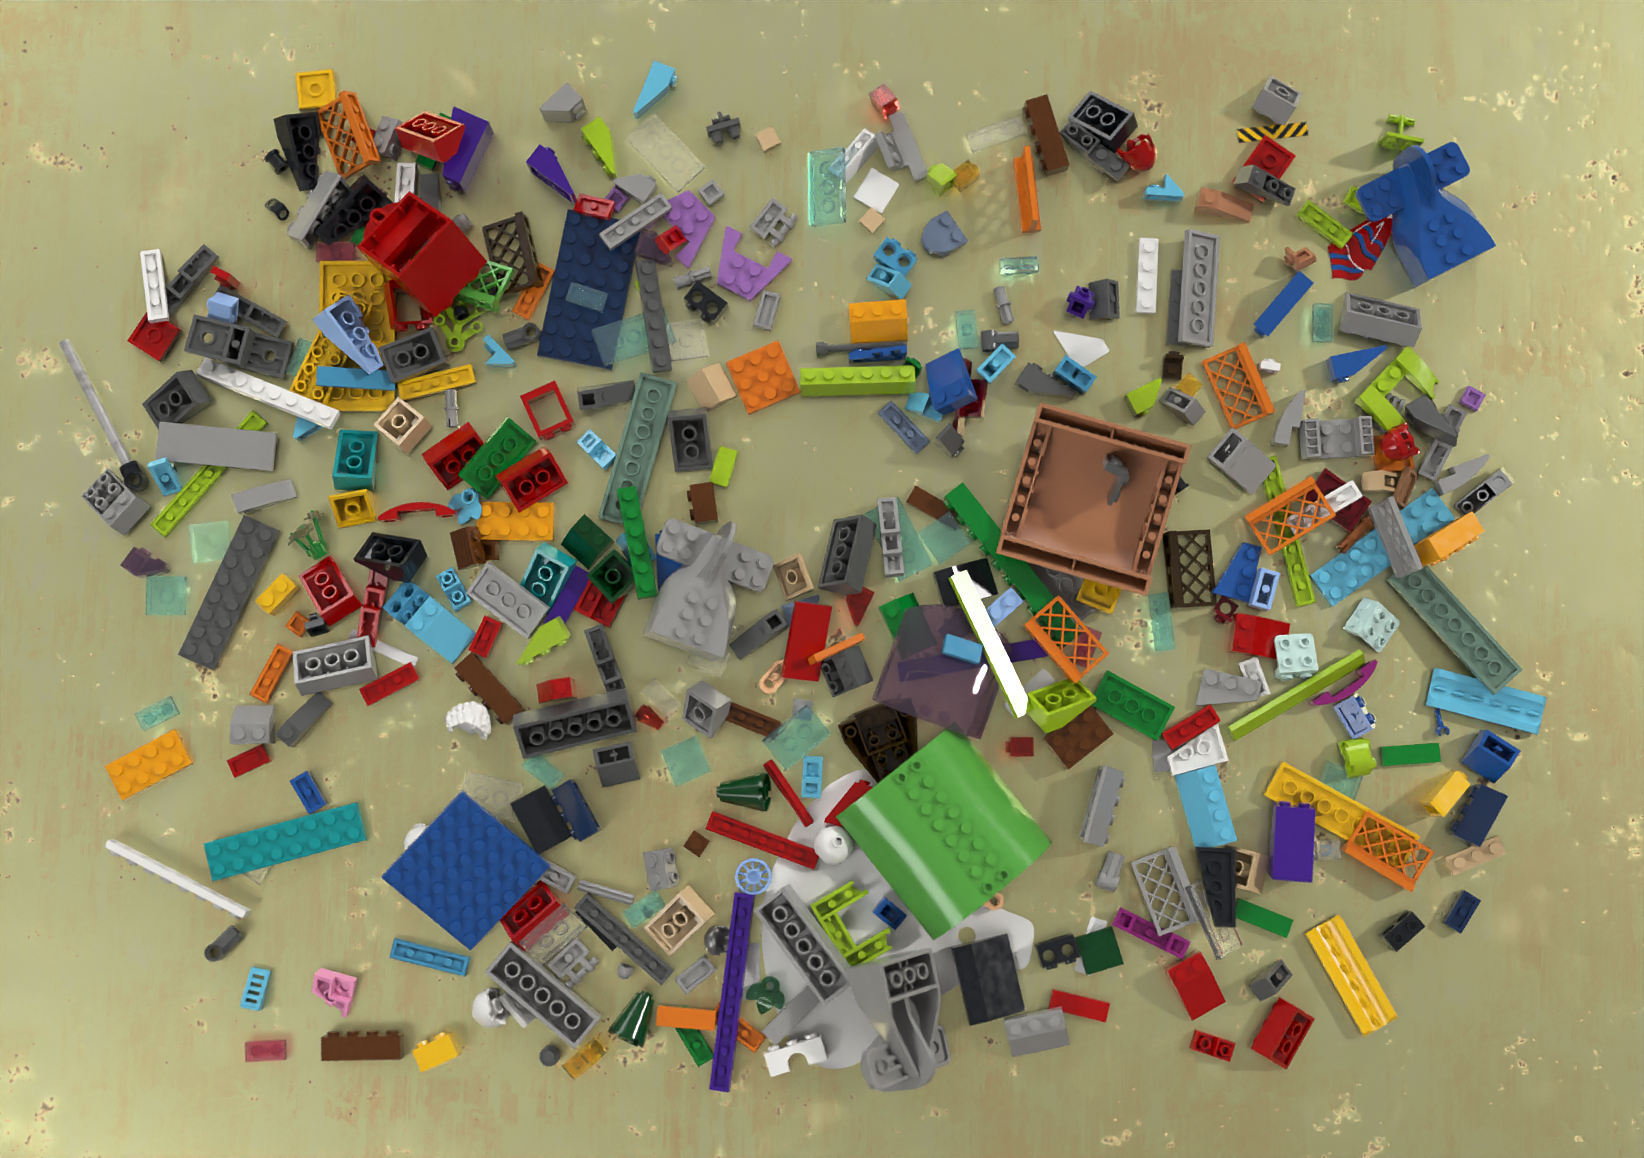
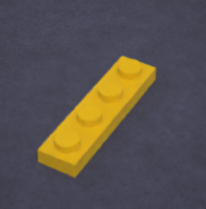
[397,364,476,401]

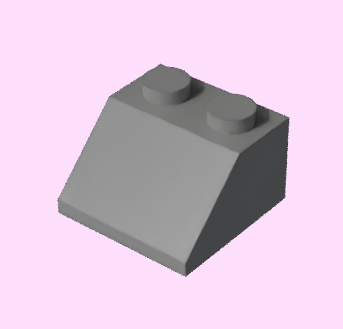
[1252,75,1302,126]
[540,82,586,123]
[682,680,731,739]
[230,705,275,744]

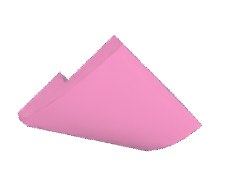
[312,968,357,1018]

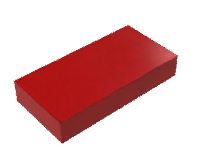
[227,744,271,778]

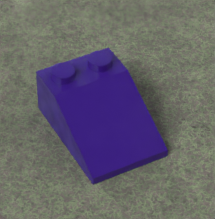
[526,144,577,205]

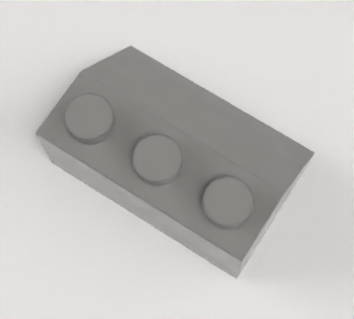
[1004,1006,1070,1057]

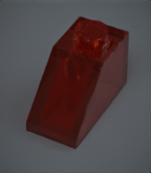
[845,587,875,628]

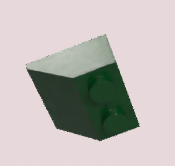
[561,514,614,570]
[586,549,635,604]

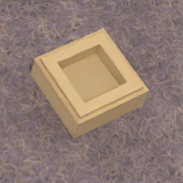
[755,126,781,153]
[859,207,886,234]

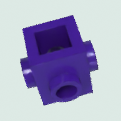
[1066,286,1095,319]

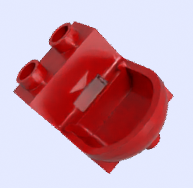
[357,191,487,318]

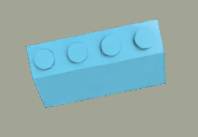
[1174,765,1237,848]

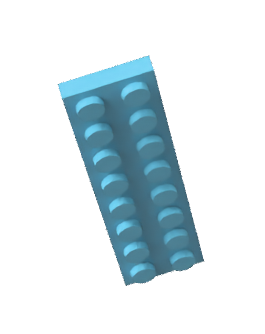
[1309,488,1455,607]

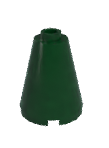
[716,773,771,812]
[608,990,654,1048]

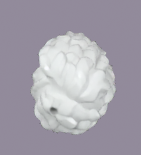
[445,701,491,740]

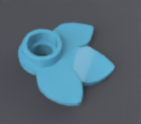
[448,488,482,524]

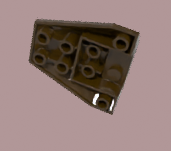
[838,697,918,783]

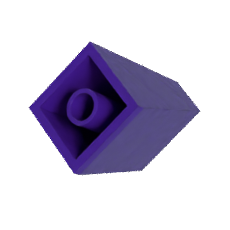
[442,107,494,193]
[1267,801,1315,883]

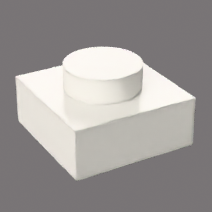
[1257,359,1281,374]

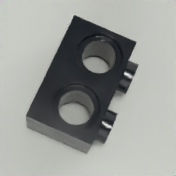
[684,280,728,325]
[1377,910,1426,952]
[1034,933,1080,970]

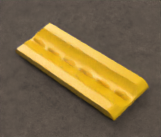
[289,289,374,405]
[1305,915,1397,1037]

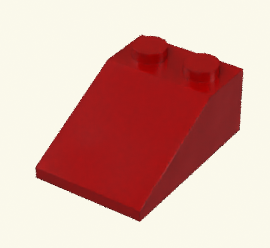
[298,555,363,626]
[1227,613,1290,660]
[1163,950,1226,1021]

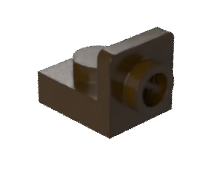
[1161,351,1185,381]

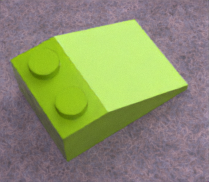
[1026,679,1097,733]

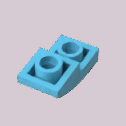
[436,567,473,612]

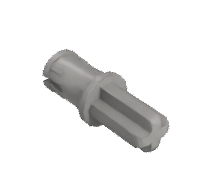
[673,267,712,289]
[993,286,1014,324]
[444,389,459,428]

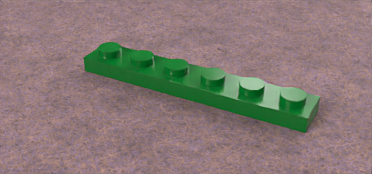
[617,486,658,600]

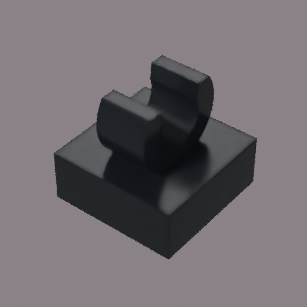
[304,612,330,637]

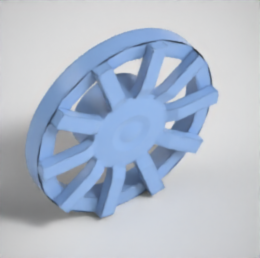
[735,858,772,895]

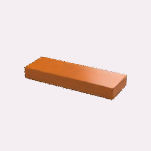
[511,263,555,321]
[808,633,865,665]
[249,643,293,704]
[714,1002,766,1053]
[656,1005,716,1031]

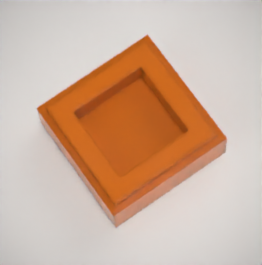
[285,611,310,638]

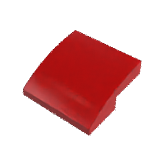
[574,579,628,628]

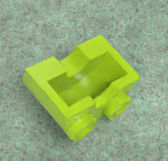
[1338,737,1376,779]

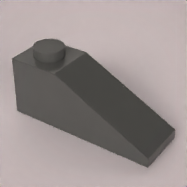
[275,692,334,747]

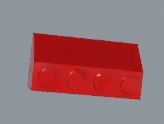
[395,111,465,162]

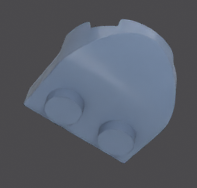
[921,211,968,257]

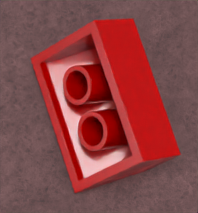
[421,421,484,491]
[495,446,568,513]
[500,880,569,952]
[1251,997,1315,1070]

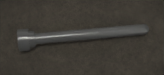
[816,341,907,357]

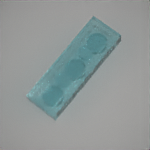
[1148,592,1175,652]

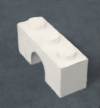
[764,1032,828,1077]

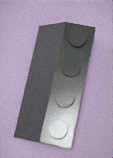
[818,514,877,595]

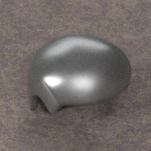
[704,926,730,956]

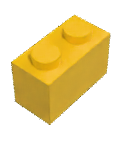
[255,573,301,616]
[412,1031,461,1073]

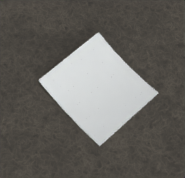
[854,167,899,214]

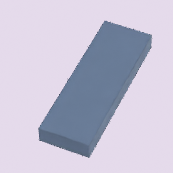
[877,400,930,455]

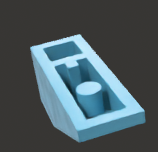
[633,61,678,119]

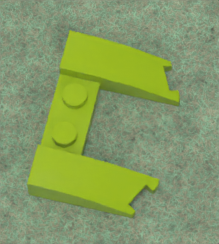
[1354,346,1439,432]
[810,881,892,967]

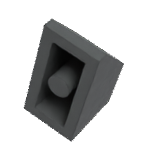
[934,423,965,458]
[1248,959,1293,1001]

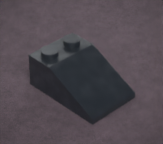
[1067,90,1138,154]
[353,532,428,583]
[932,558,998,611]

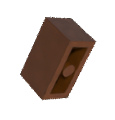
[687,482,719,525]

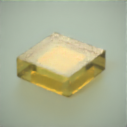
[1176,373,1203,397]

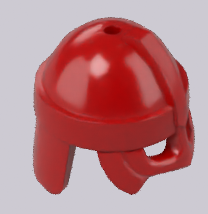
[1117,133,1157,172]
[1380,422,1421,461]

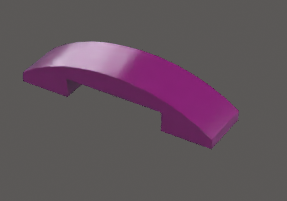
[1308,659,1378,706]
[1112,907,1190,959]

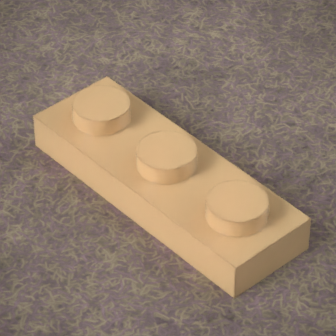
[1444,835,1507,875]

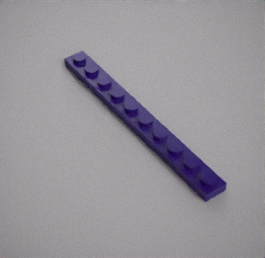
[709,892,755,1092]

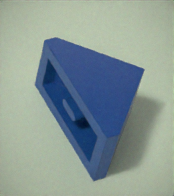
[872,896,907,930]

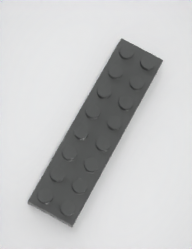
[178,515,280,671]

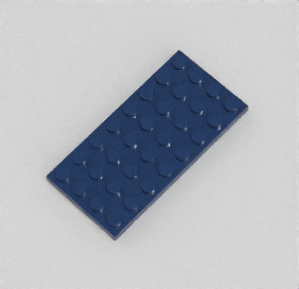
[537,209,641,371]

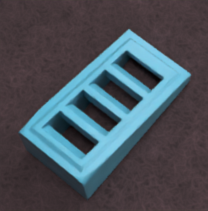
[240,967,271,1011]

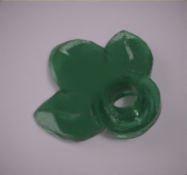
[746,976,785,1014]

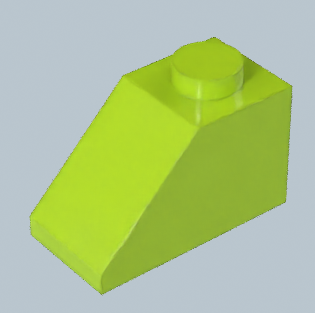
[926,163,957,196]
[1124,377,1162,418]

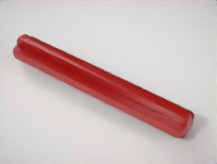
[763,759,814,827]

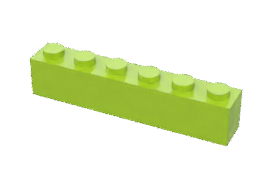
[800,365,915,397]

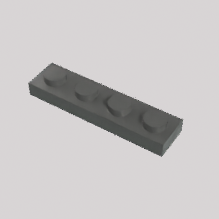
[1165,270,1186,347]

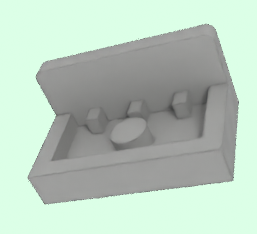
[373,116,403,161]
[643,847,679,891]

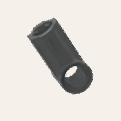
[502,322,542,350]
[981,330,1019,352]
[204,925,243,962]

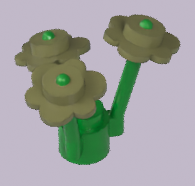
[287,510,327,560]

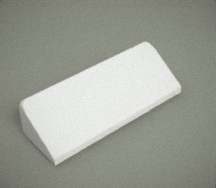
[828,128,879,184]

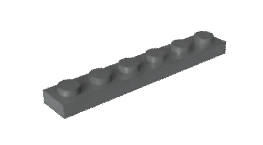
[635,259,672,373]
[574,893,674,985]

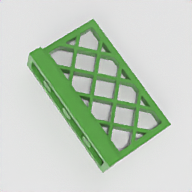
[453,260,514,313]

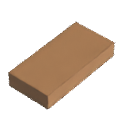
[1393,466,1419,509]

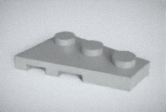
[1196,668,1262,706]

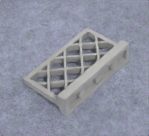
[1367,496,1423,579]
[1130,846,1204,936]

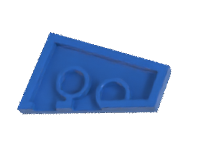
[848,345,907,364]
[1211,542,1262,603]

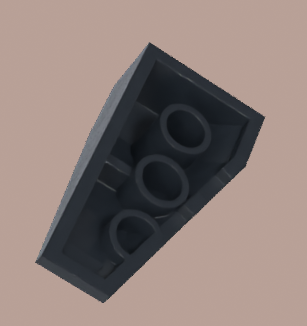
[273,112,322,191]
[314,174,393,245]

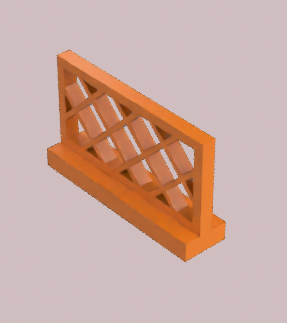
[316,90,381,180]
[1013,146,1041,233]
[1202,342,1275,429]
[1244,476,1336,556]
[1023,595,1109,684]
[1341,810,1434,892]

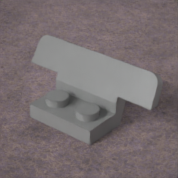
[875,111,928,182]

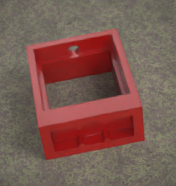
[383,280,433,332]
[520,380,575,441]

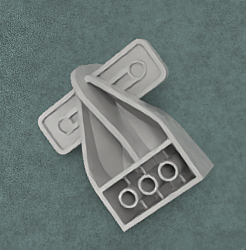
[642,519,773,661]
[845,948,950,1092]

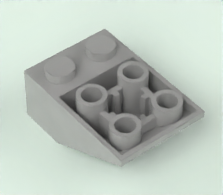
[1207,427,1277,495]
[81,468,150,536]

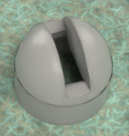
[617,963,634,979]

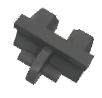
[706,111,741,145]

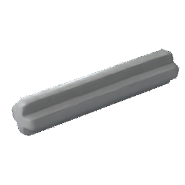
[577,880,634,905]

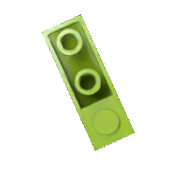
[581,116,617,179]
[516,616,571,666]

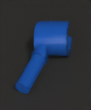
[1435,709,1450,736]

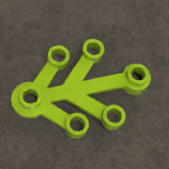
[434,284,487,352]

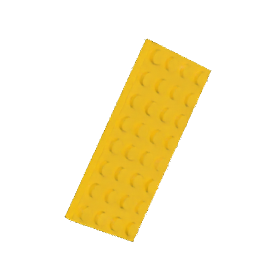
[318,261,397,412]

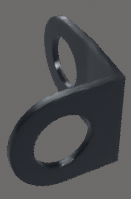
[265,198,289,221]

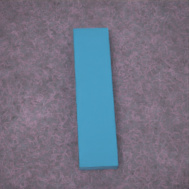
[316,366,395,391]
[389,938,471,977]

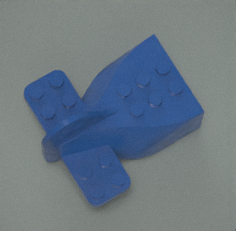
[1356,142,1496,288]

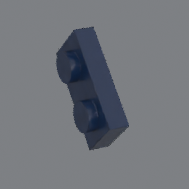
[1442,890,1481,934]

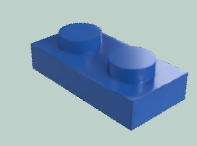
[290,771,327,814]

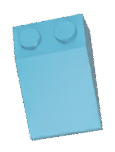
[405,596,476,664]

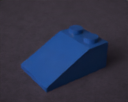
[925,348,978,415]

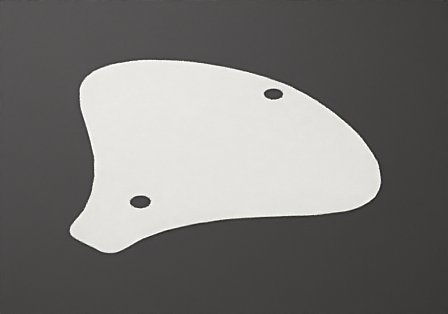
[762,769,1034,1069]

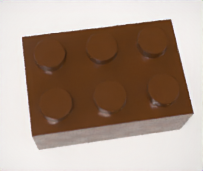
[1042,705,1114,770]

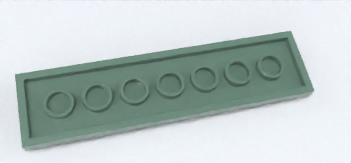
[598,372,678,525]
[1387,565,1523,695]

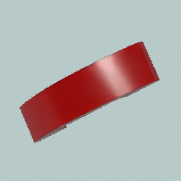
[378,502,458,523]

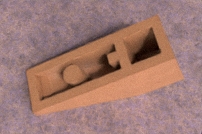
[1194,187,1253,222]

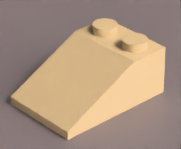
[644,885,715,957]

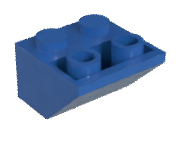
[1460,730,1520,784]

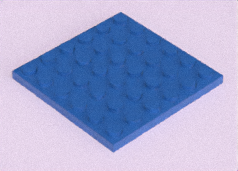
[381,790,550,951]

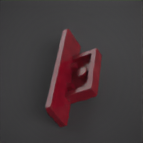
[952,358,988,436]

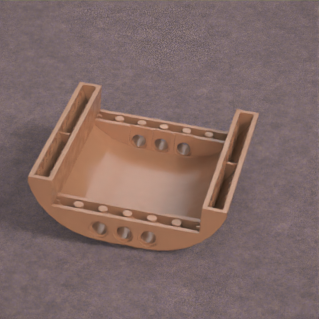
[996,402,1192,596]

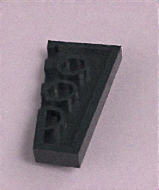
[1195,847,1236,928]

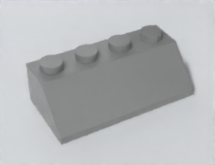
[287,170,350,250]
[1339,292,1422,347]
[292,635,378,696]
[1078,765,1125,847]

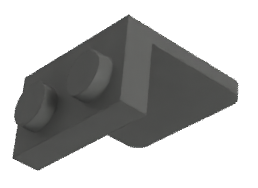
[1103,454,1130,506]

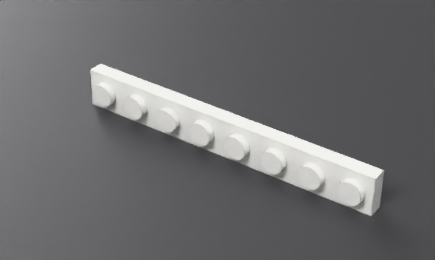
[196,358,340,430]
[105,839,251,919]

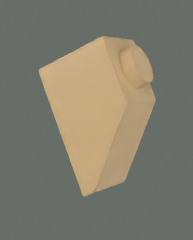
[1361,470,1401,494]

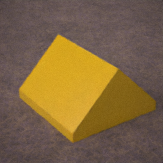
[328,489,376,528]

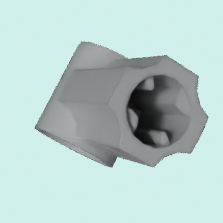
[1095,851,1125,893]

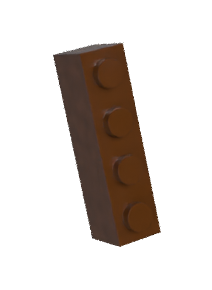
[1022,94,1070,176]
[454,652,526,725]
[321,1030,404,1061]

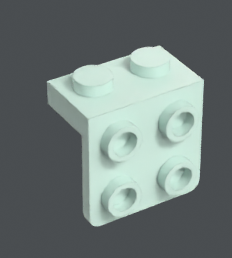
[1343,597,1400,652]
[1274,633,1318,681]

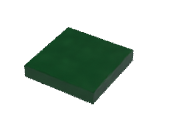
[1074,926,1124,975]

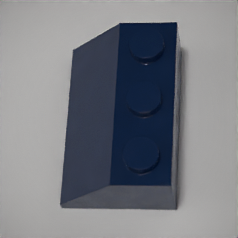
[551,779,602,842]
[1448,784,1508,847]

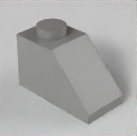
[613,173,658,205]
[1159,387,1206,426]

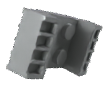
[1299,416,1375,460]

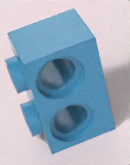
[873,237,917,278]
[1052,355,1097,396]
[383,581,430,625]

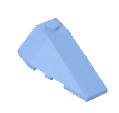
[312,295,384,374]

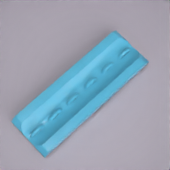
[1425,668,1547,735]

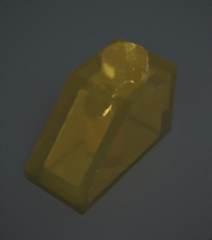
[562,1038,607,1081]

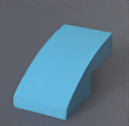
[577,429,616,471]
[801,756,823,798]

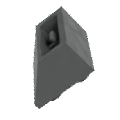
[821,645,873,697]
[593,741,640,788]

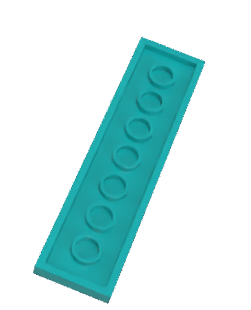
[203,802,367,881]

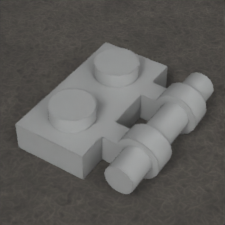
[750,197,798,247]
[548,938,599,989]

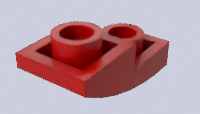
[1189,1030,1236,1062]

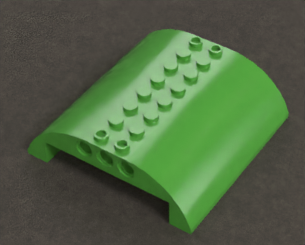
[836,721,1052,940]

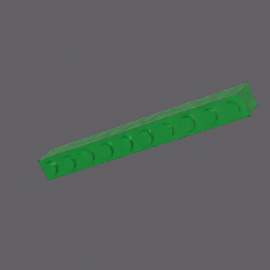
[943,482,1082,648]

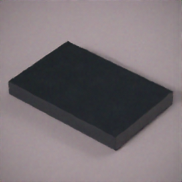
[510,785,572,854]

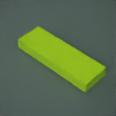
[1296,199,1354,249]

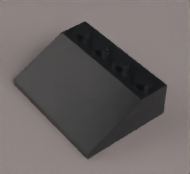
[950,933,1025,1026]

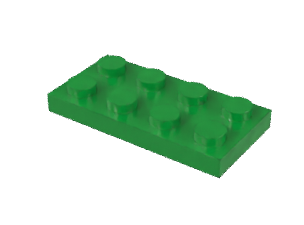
[458,416,537,500]
[1092,670,1175,741]

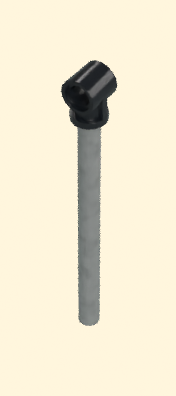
[59,339,149,492]

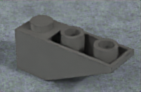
[1234,165,1296,206]
[1014,362,1076,400]
[577,380,635,410]
[1404,395,1458,447]
[1454,466,1514,515]
[729,609,788,660]

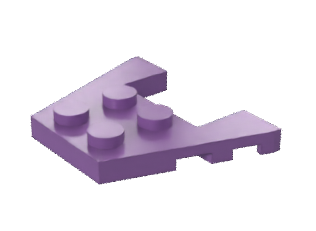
[646,190,715,269]
[717,226,792,302]

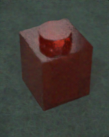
[869,83,900,119]
[1005,737,1034,757]

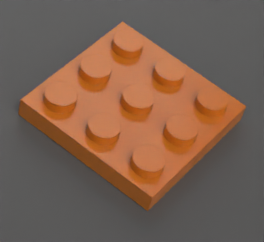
[726,340,801,415]

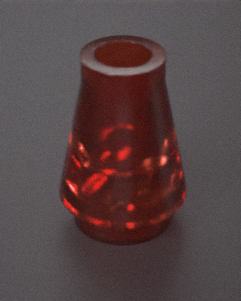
[635,704,664,730]

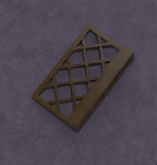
[482,211,544,297]
[1162,529,1217,609]

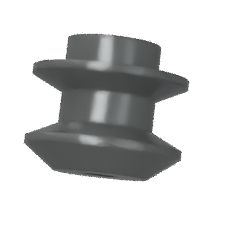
[539,1045,560,1067]

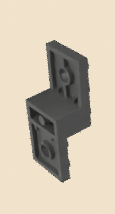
[184,314,294,379]

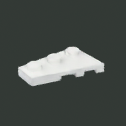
[1166,723,1229,776]

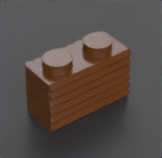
[450,526,486,570]

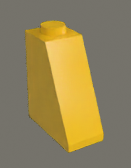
[1419,770,1471,817]

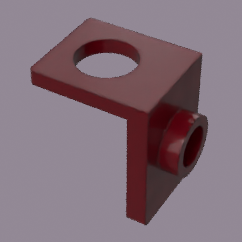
[1210,596,1239,625]

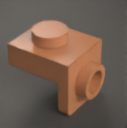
[1284,247,1317,271]

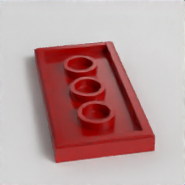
[781,601,832,682]

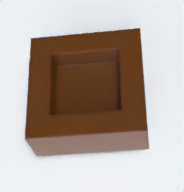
[481,540,500,560]
[683,830,710,857]

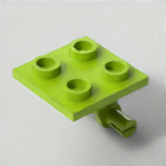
[1377,114,1424,152]

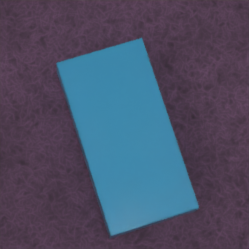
[941,634,983,665]

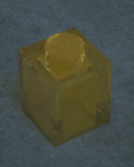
[953,160,980,192]

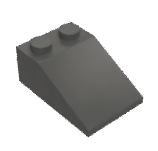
[379,327,449,383]
[142,370,212,430]
[668,407,713,472]

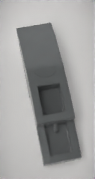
[1059,119,1130,182]

